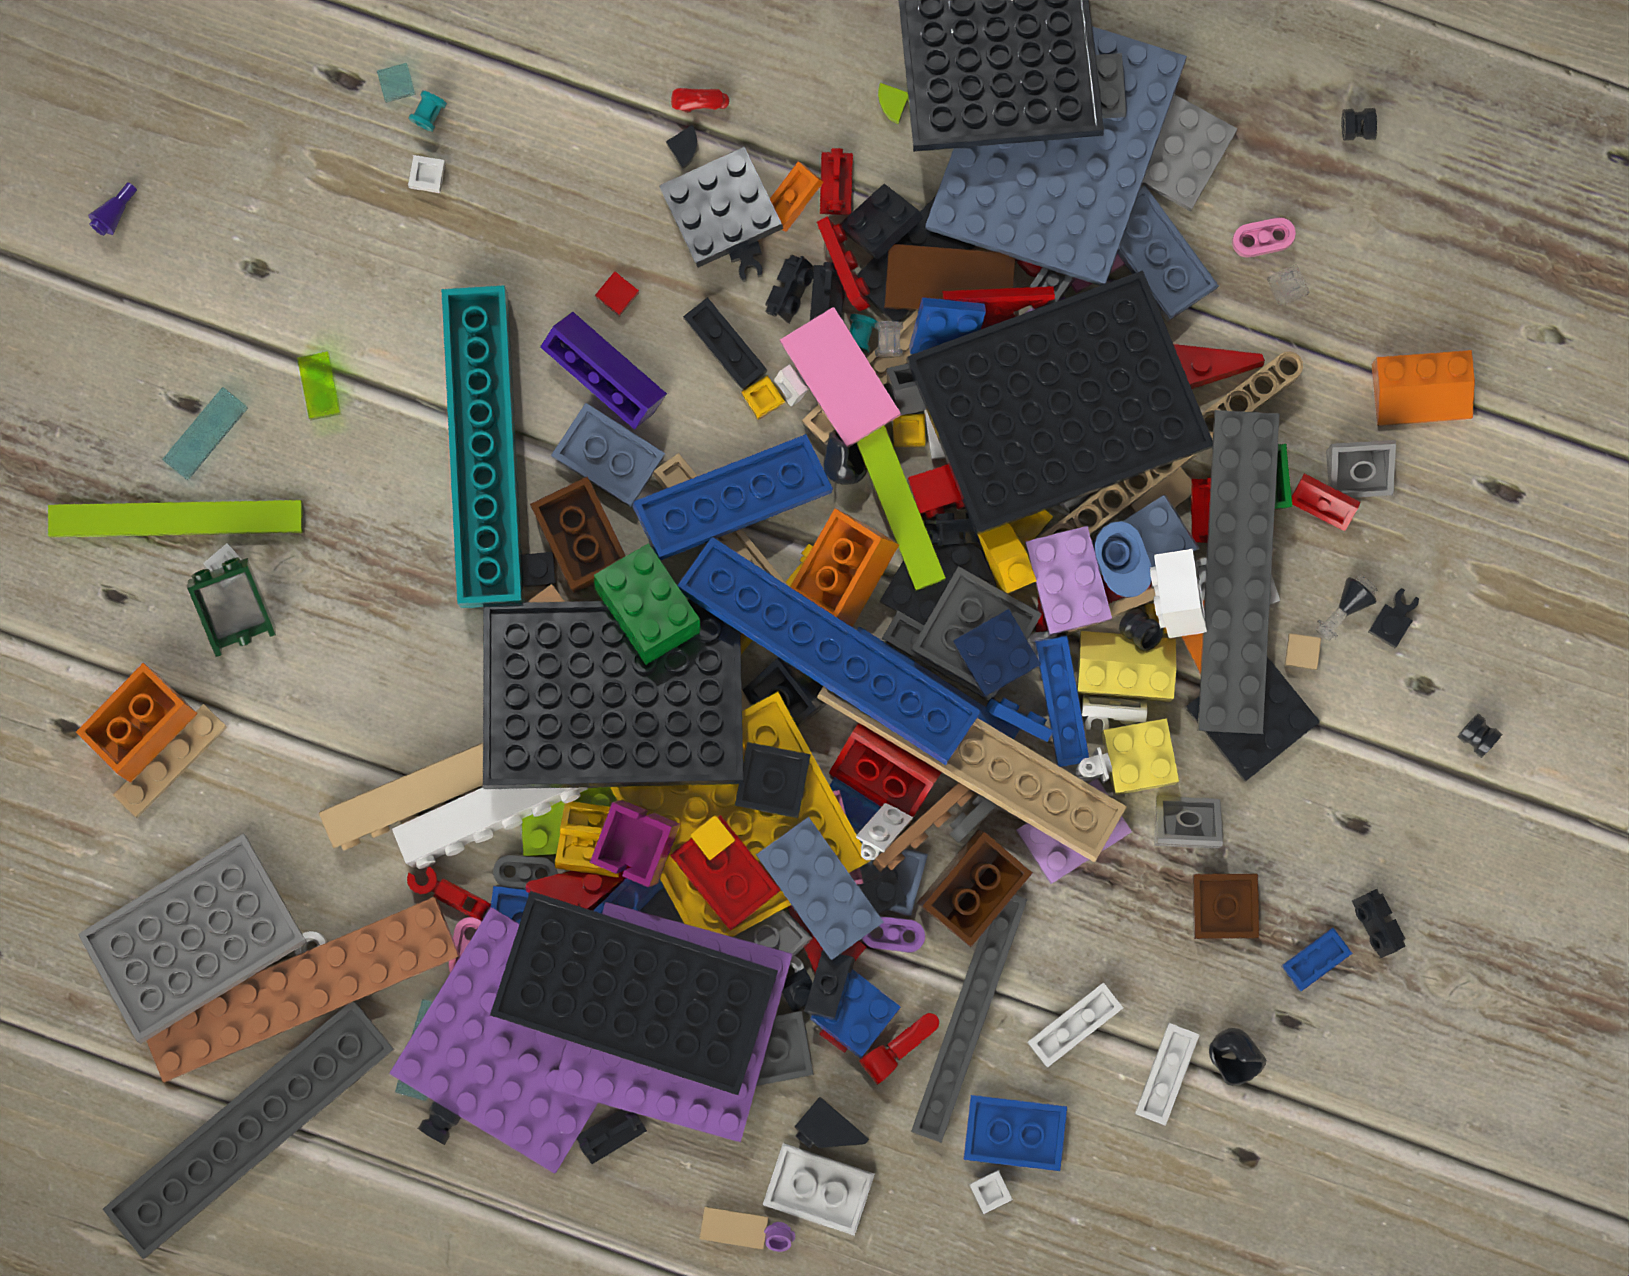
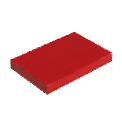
[670,815,781,931]

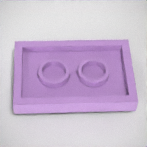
[1025,526,1112,635]
[1016,779,1132,884]

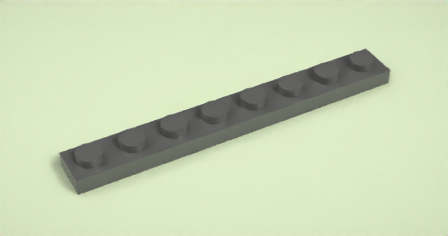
[911,895,1027,1143]

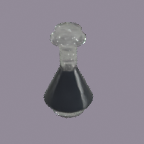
[1315,574,1378,641]

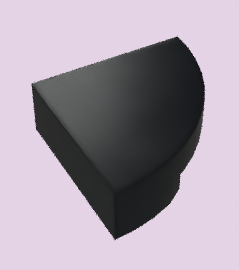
[666,125,697,169]

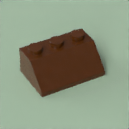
[917,830,1032,947]

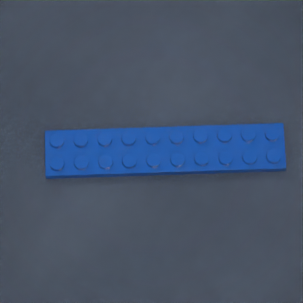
[677,537,981,765]

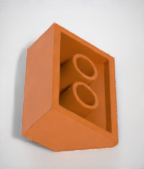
[1371,350,1475,426]
[790,508,899,627]

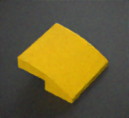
[555,801,619,877]

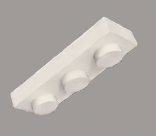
[1027,983,1123,1068]
[1135,1023,1199,1126]

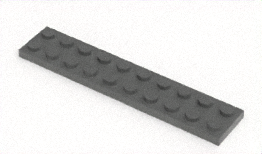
[1198,410,1280,734]
[103,1002,395,1259]

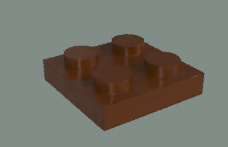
[1193,874,1259,939]

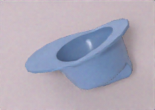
[1095,521,1151,598]

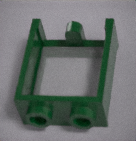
[187,557,276,657]

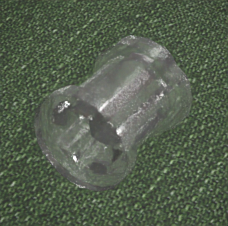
[875,321,903,358]

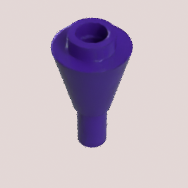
[88,182,137,236]

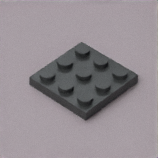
[911,566,1042,698]

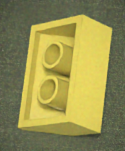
[1076,631,1176,702]

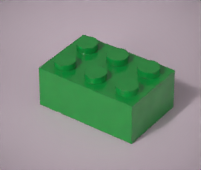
[594,543,700,664]

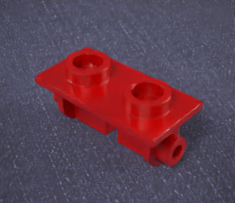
[820,148,853,215]
[1191,478,1211,543]

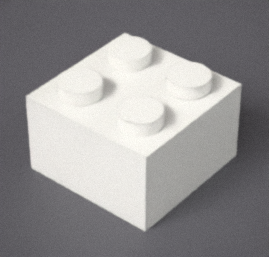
[1150,549,1207,638]

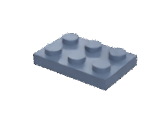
[551,403,666,508]
[1092,495,1200,575]

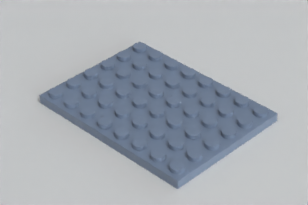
[925,26,1187,286]

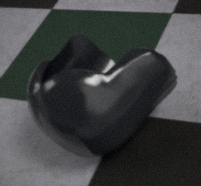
[823,430,867,485]
[1209,1028,1267,1086]

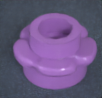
[764,1222,795,1252]

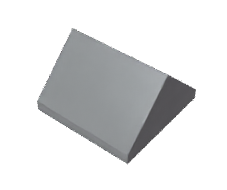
[1326,440,1396,498]
[1154,796,1223,849]

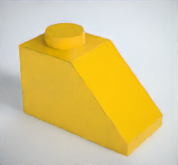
[978,524,1037,593]

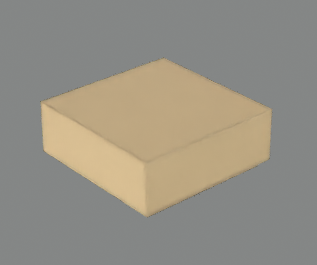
[1284,633,1321,670]

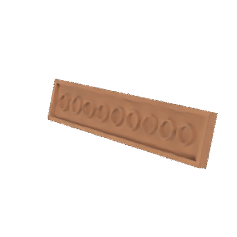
[147,897,460,1083]

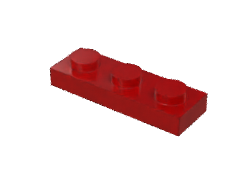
[816,216,870,312]

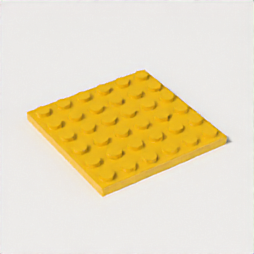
[610,692,871,937]

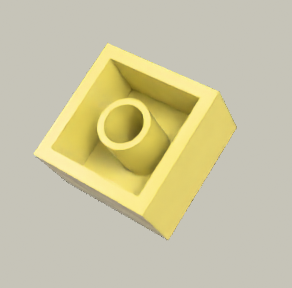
[1101,718,1179,796]

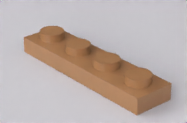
[872,783,975,872]

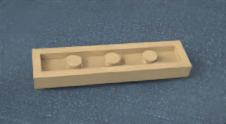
[113,704,227,818]

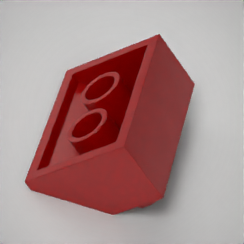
[829,723,942,825]

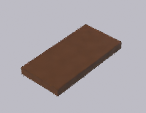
[884,244,1015,311]

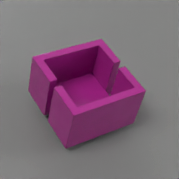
[590,800,680,887]

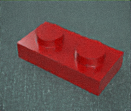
[1291,473,1361,531]

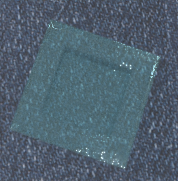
[377,63,416,103]

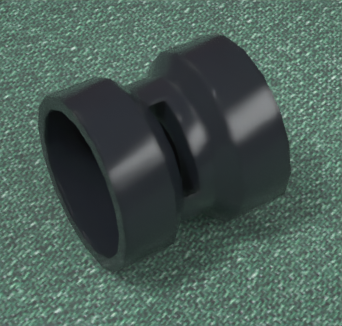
[1341,108,1377,141]
[1119,607,1164,651]
[1457,713,1503,758]
[417,1101,462,1145]

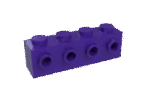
[540,312,667,429]

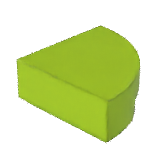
[878,83,908,125]

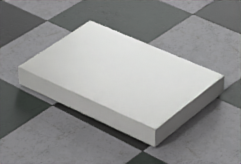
[763,1143,875,1236]

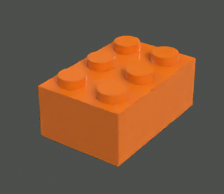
[76,663,198,783]

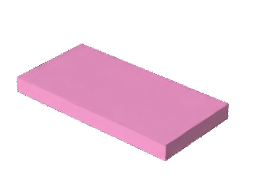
[780,307,901,447]

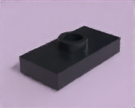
[804,950,855,1021]

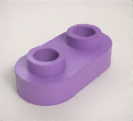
[862,916,925,953]

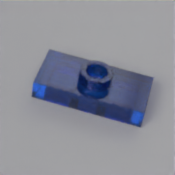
[829,777,881,831]

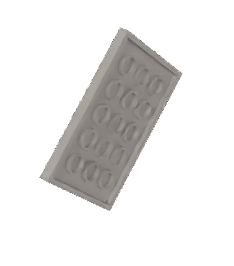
[78,833,307,1044]

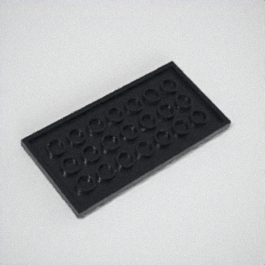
[490,891,778,1095]

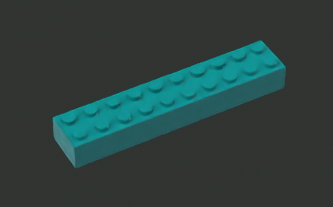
[441,285,524,608]

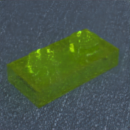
[297,351,341,421]

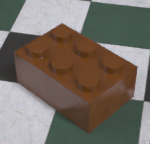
[530,476,626,594]

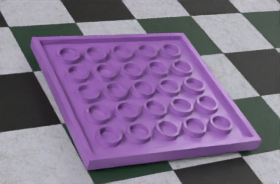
[553,902,793,1142]
[389,907,598,1174]

